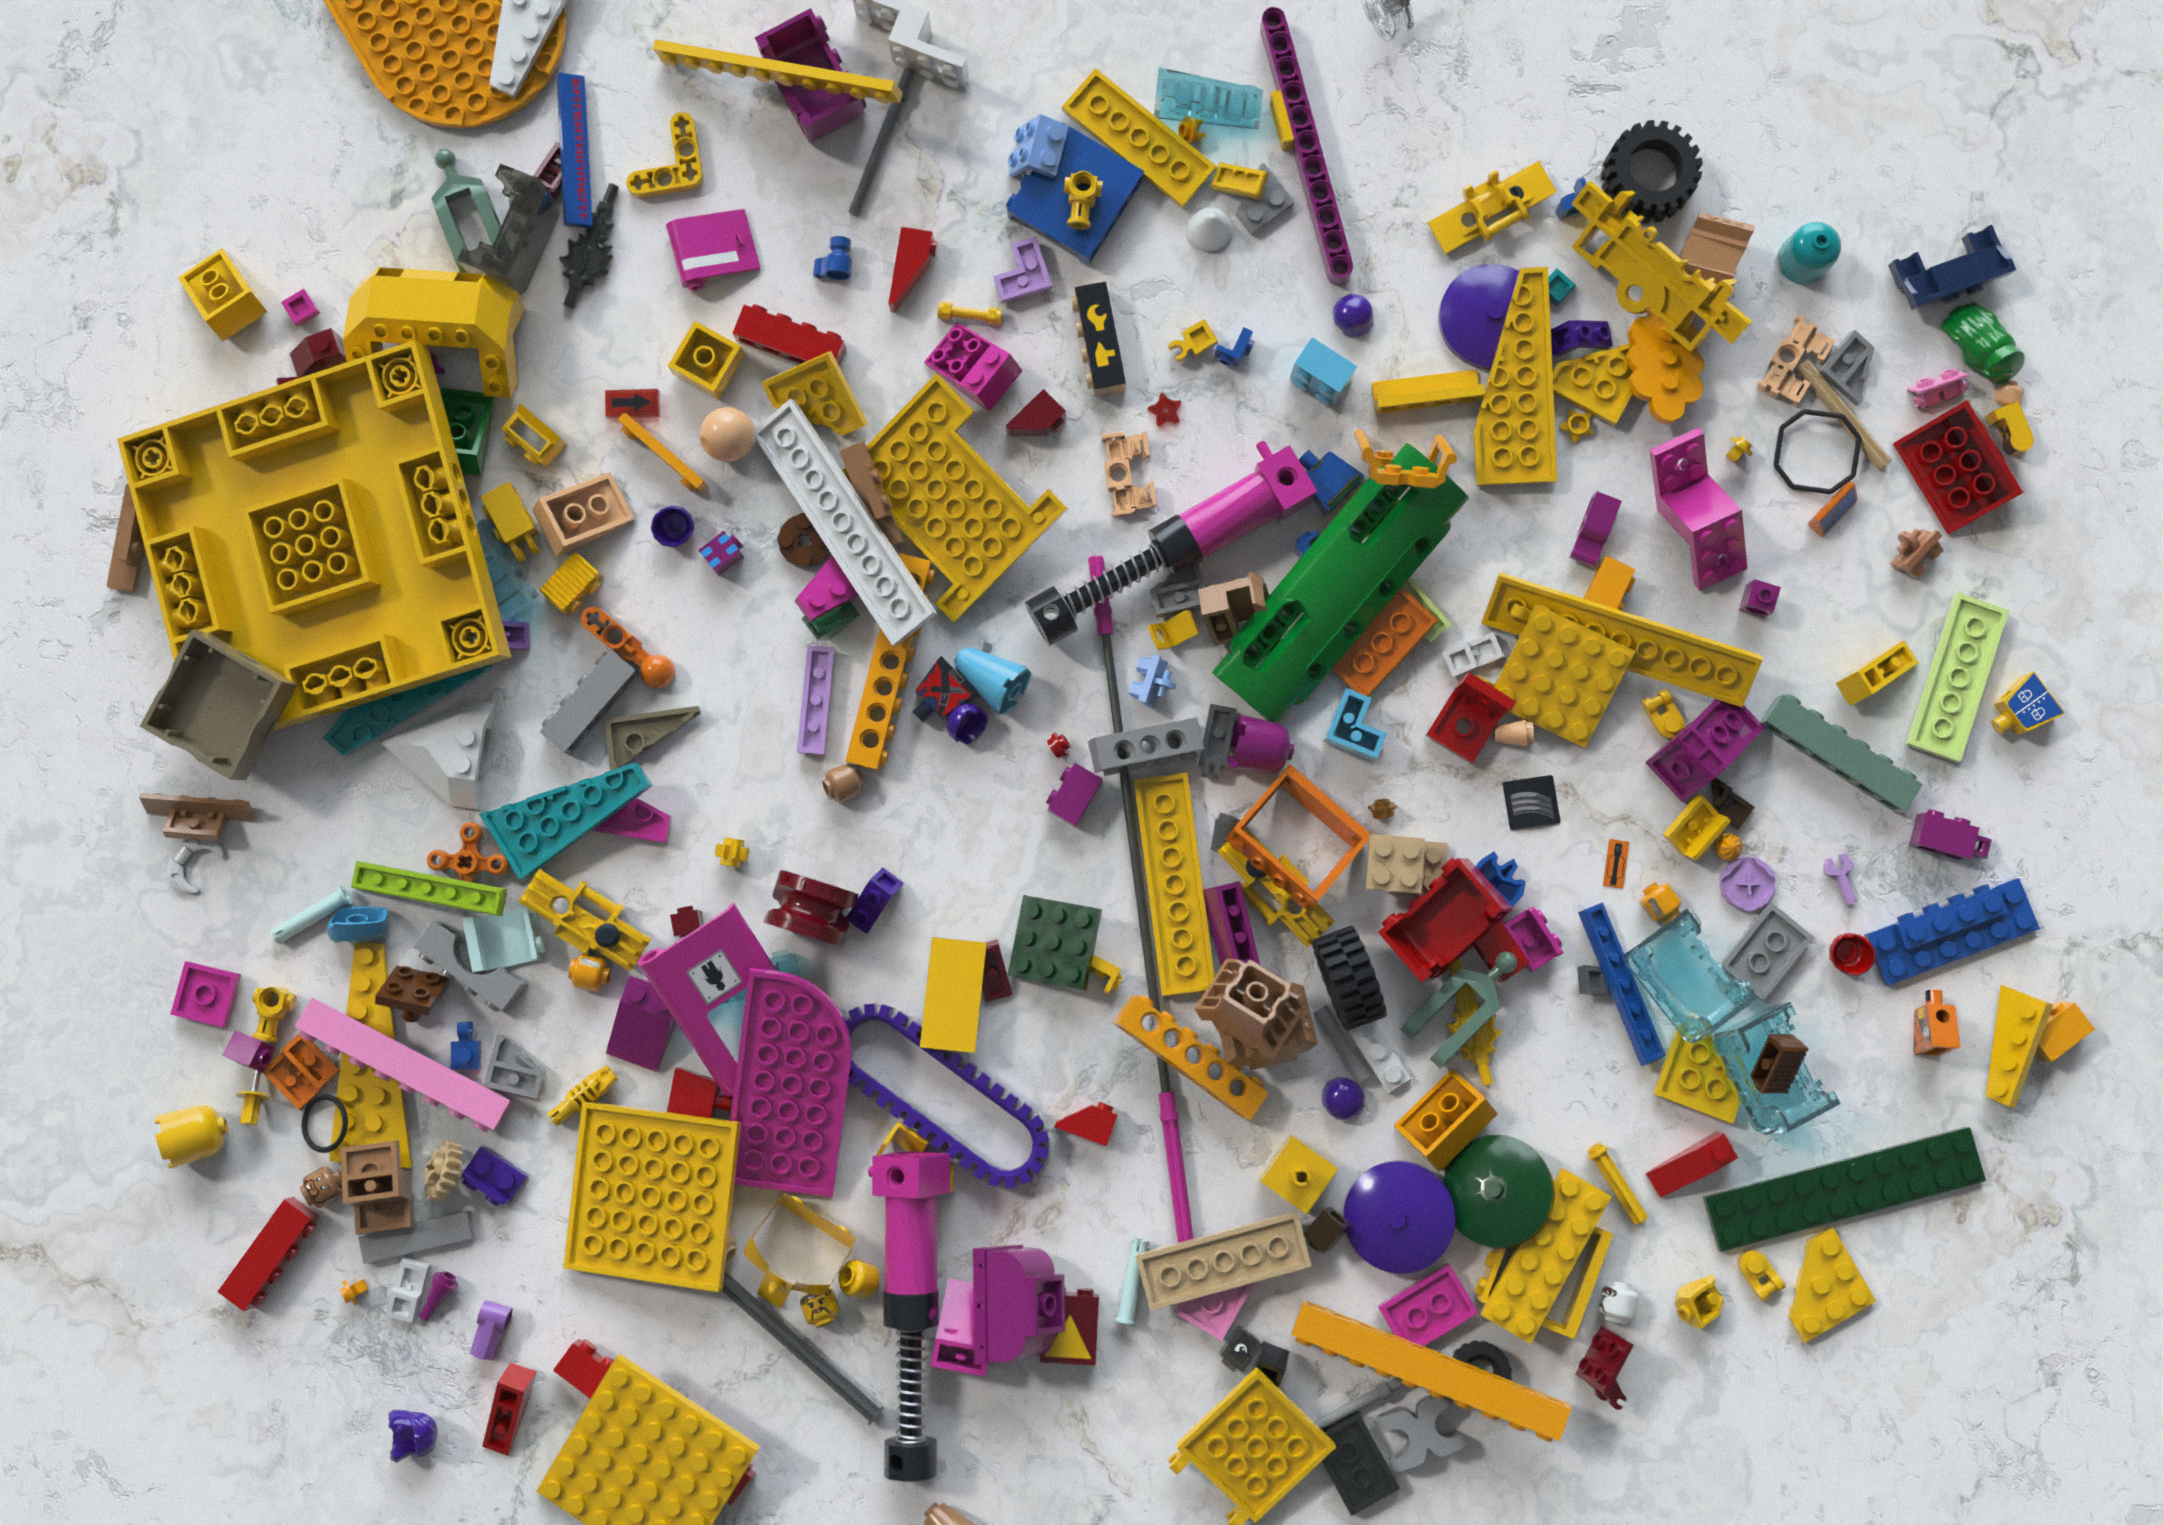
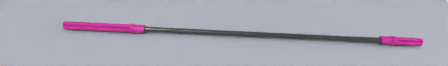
[1088,555,1194,1243]

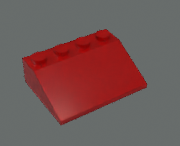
[1893,400,2025,535]

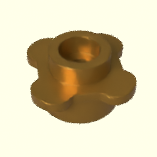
[1368,799,1397,819]

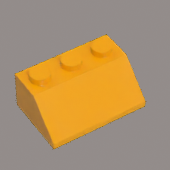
[1393,1069,1498,1172]

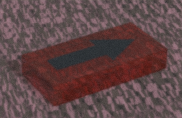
[605,389,660,418]

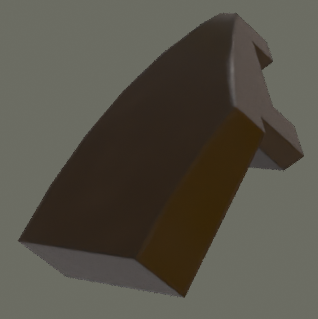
[1711,777,1755,830]

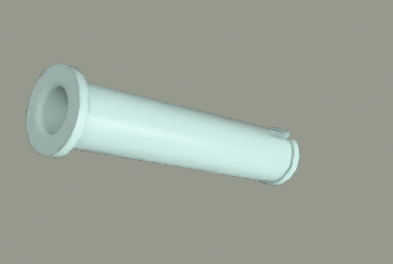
[270,886,352,944]
[1114,1238,1150,1325]

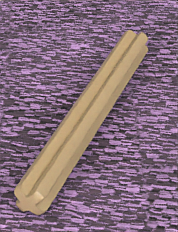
[1796,360,1891,470]

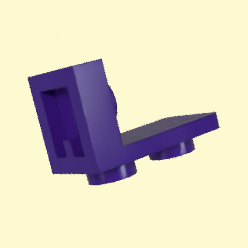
[1551,320,1613,356]
[846,867,904,934]

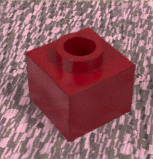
[670,906,704,937]

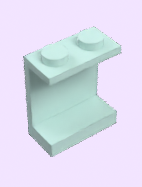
[462,905,546,973]

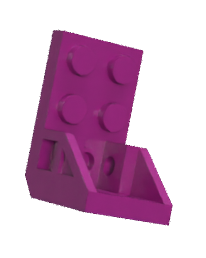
[1645,699,1765,802]

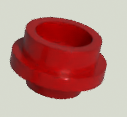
[1047,732,1071,758]

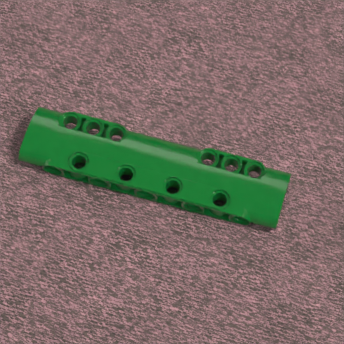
[1212,443,1469,723]

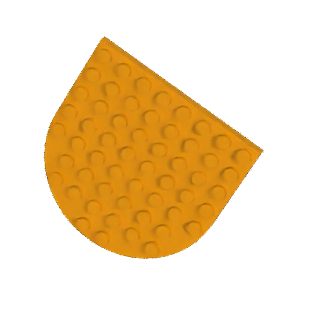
[323,0,567,128]

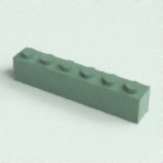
[1760,694,1923,814]

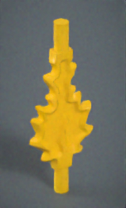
[1446,959,1502,1085]

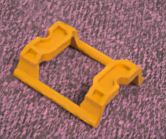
[1354,429,1457,488]

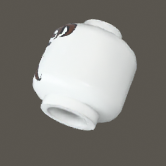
[1599,1281,1638,1324]

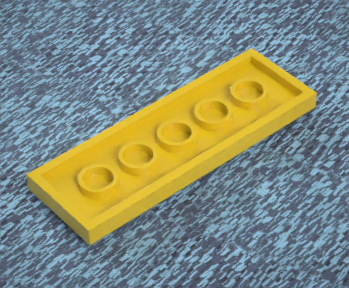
[1062,68,1217,209]
[1480,1167,1612,1344]

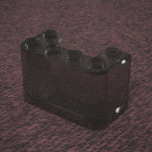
[457,163,560,295]

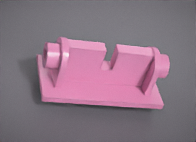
[1907,369,1970,408]

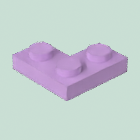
[993,236,1052,304]

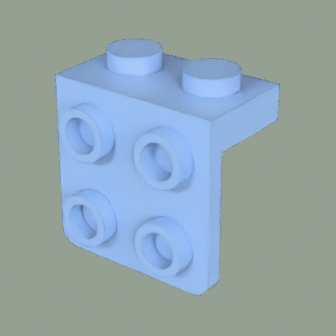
[1007,114,1069,178]

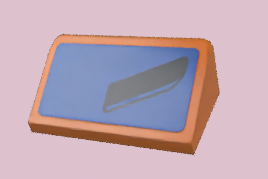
[1808,482,1858,537]

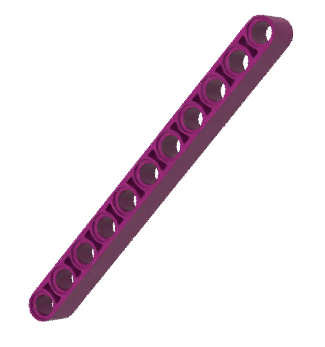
[1260,7,1353,286]

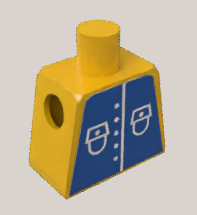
[1991,671,2065,735]

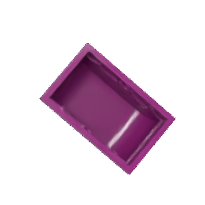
[973,1245,1065,1365]

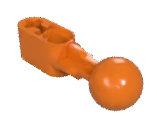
[581,607,675,689]

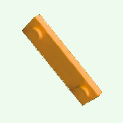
[617,413,708,494]

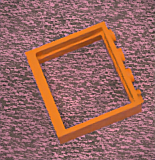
[1225,764,1371,911]

